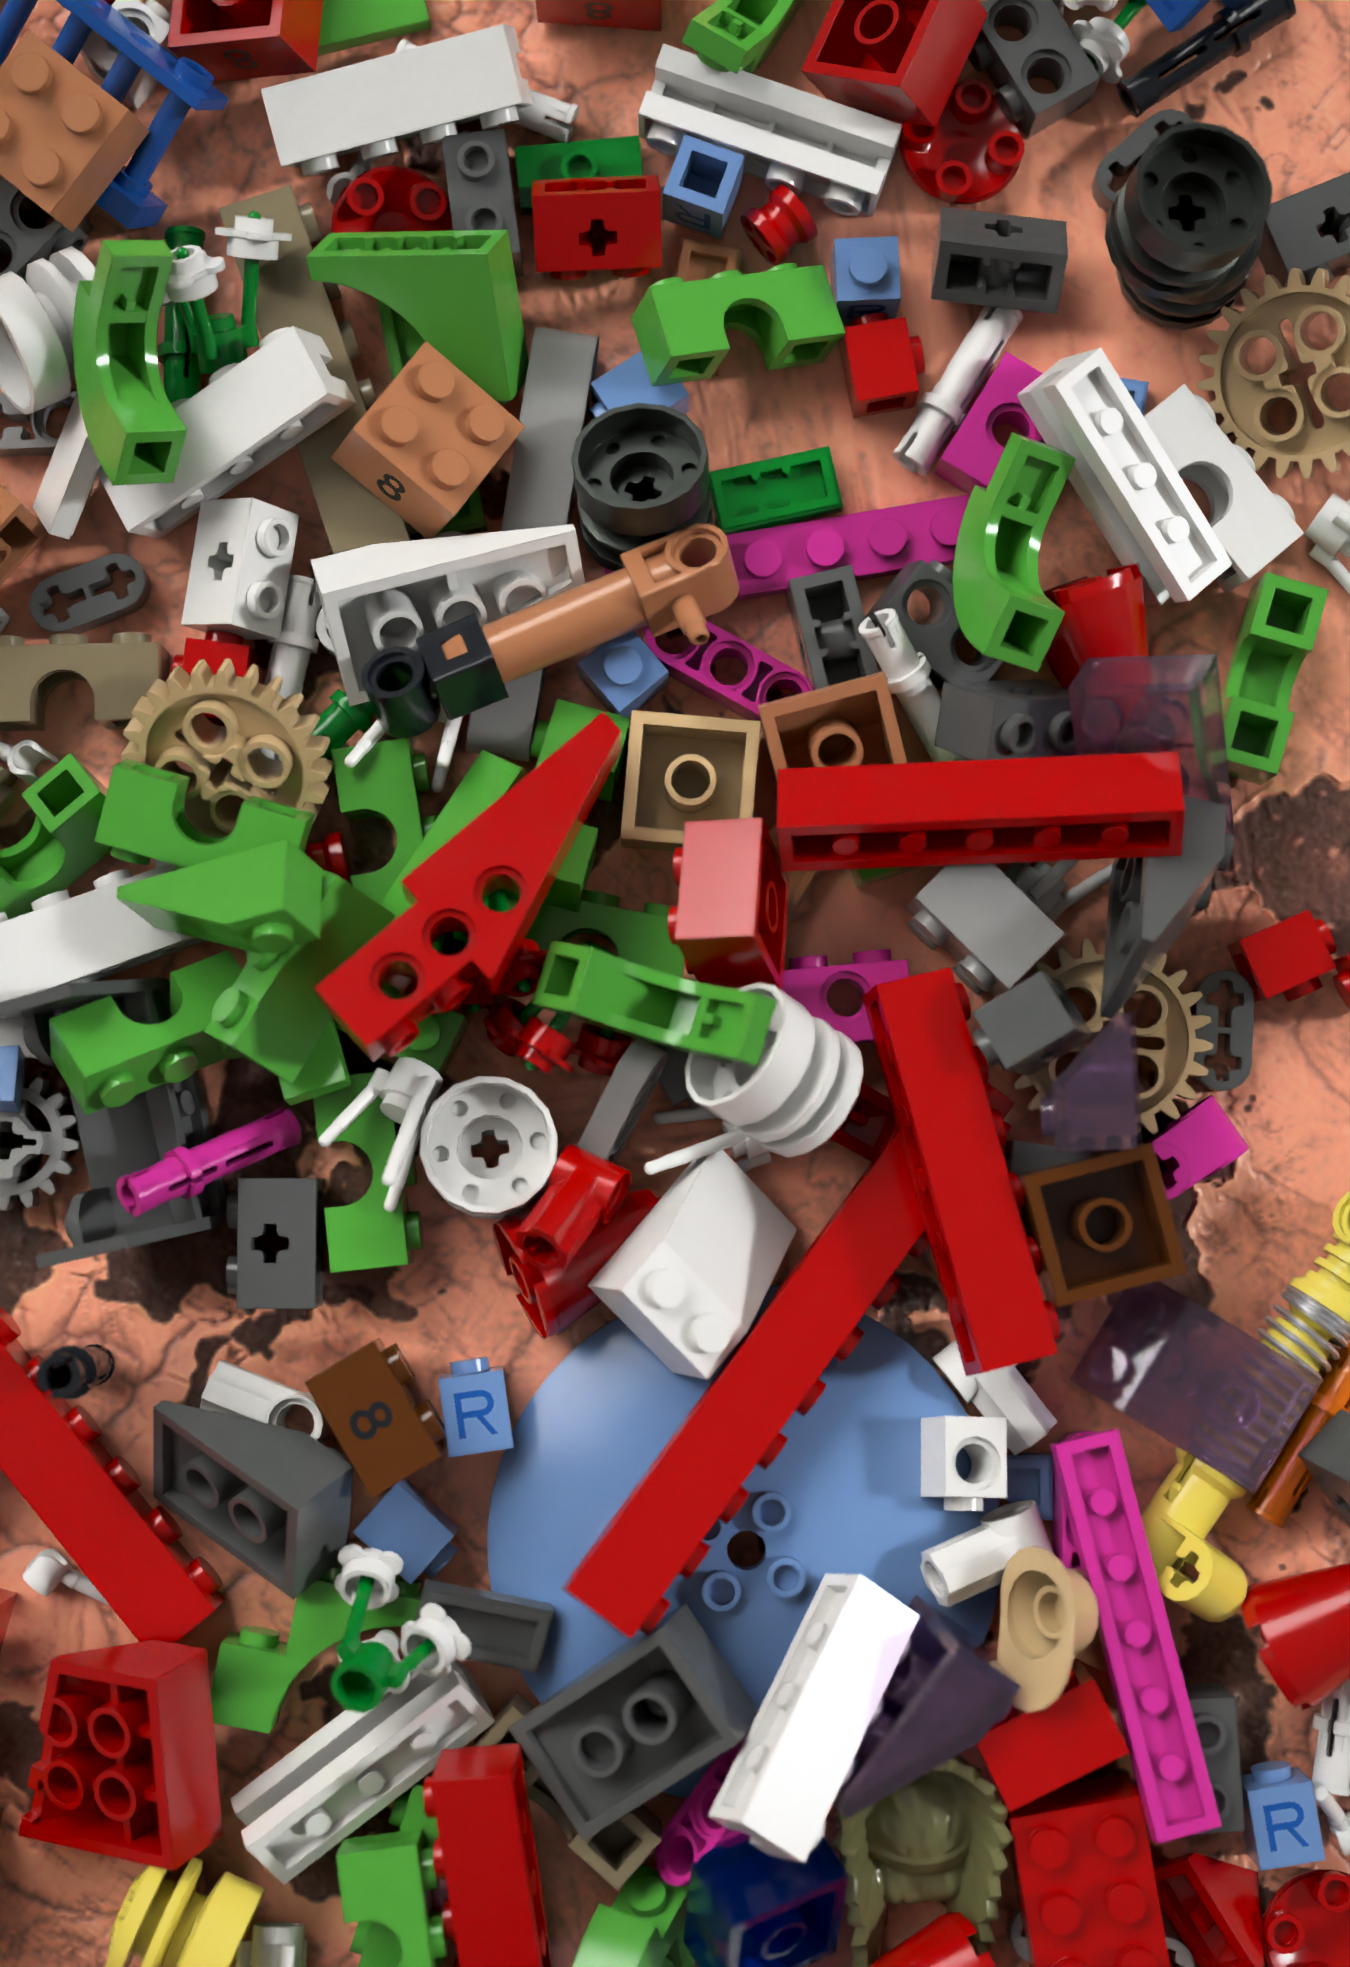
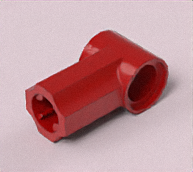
[515,1144,631,1272]

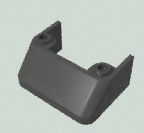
[0,977,227,1269]

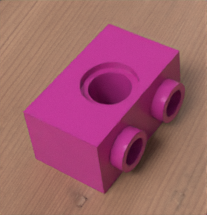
[935,352,1046,494]
[782,949,909,1044]

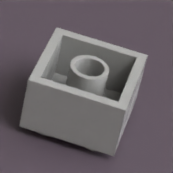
[904,863,1065,997]

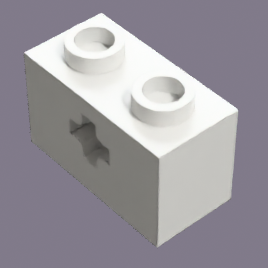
[181,497,299,640]

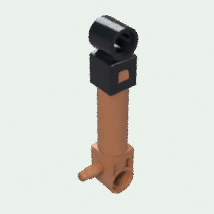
[361,523,740,738]

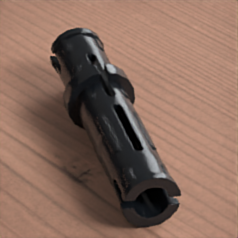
[1116,0,1296,118]
[37,1344,115,1399]

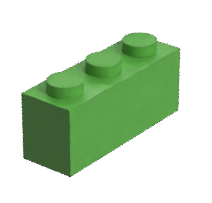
[204,870,395,1084]

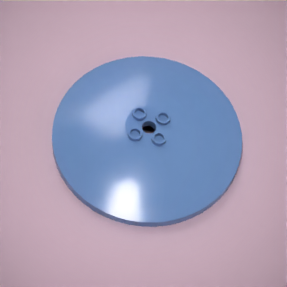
[487,1285,1000,1798]

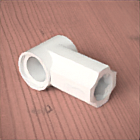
[932,1340,1058,1456]
[200,1360,332,1443]
[920,1500,1054,1607]

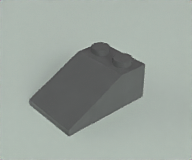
[1100,795,1234,1019]
[153,1400,353,1599]
[508,1603,758,1841]

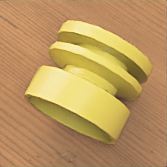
[104,1857,266,1967]

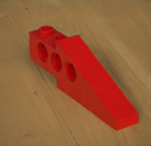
[314,711,621,1062]

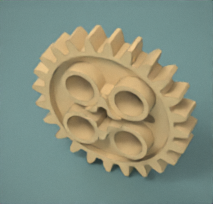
[1197,268,1350,479]
[121,659,333,837]
[1012,938,1213,1145]

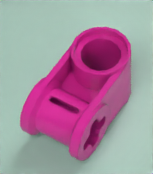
[1146,1095,1250,1200]

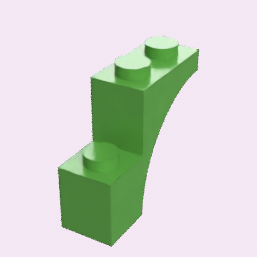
[211,1563,422,1734]

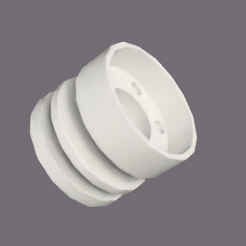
[0,246,95,415]
[685,982,863,1158]
[420,1076,558,1219]

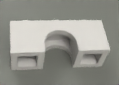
[1144,384,1304,593]

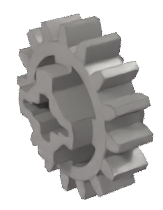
[0,1072,82,1211]

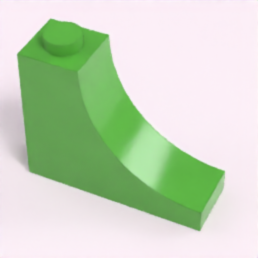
[306,230,529,406]

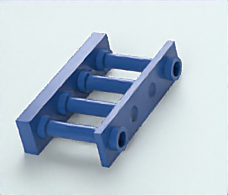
[0,0,229,229]

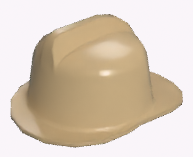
[997,1546,1099,1713]

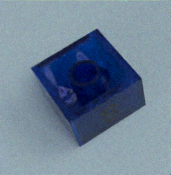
[683,1836,849,1967]

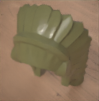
[832,1739,1013,1967]

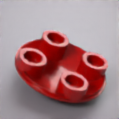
[899,79,1025,205]
[331,166,453,233]
[1262,1869,1350,1967]

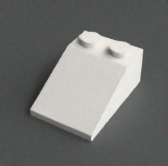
[587,1150,797,1380]

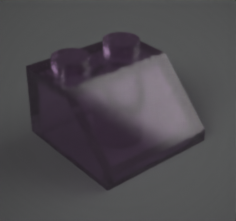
[1041,1010,1142,1152]

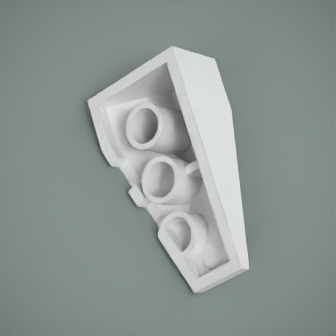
[310,524,585,706]

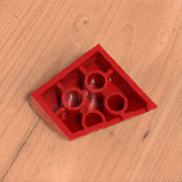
[18,1640,223,1871]

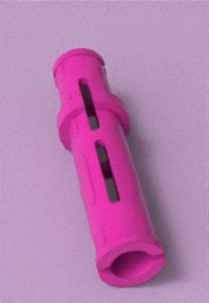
[116,1107,302,1217]

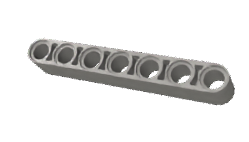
[466,326,599,762]

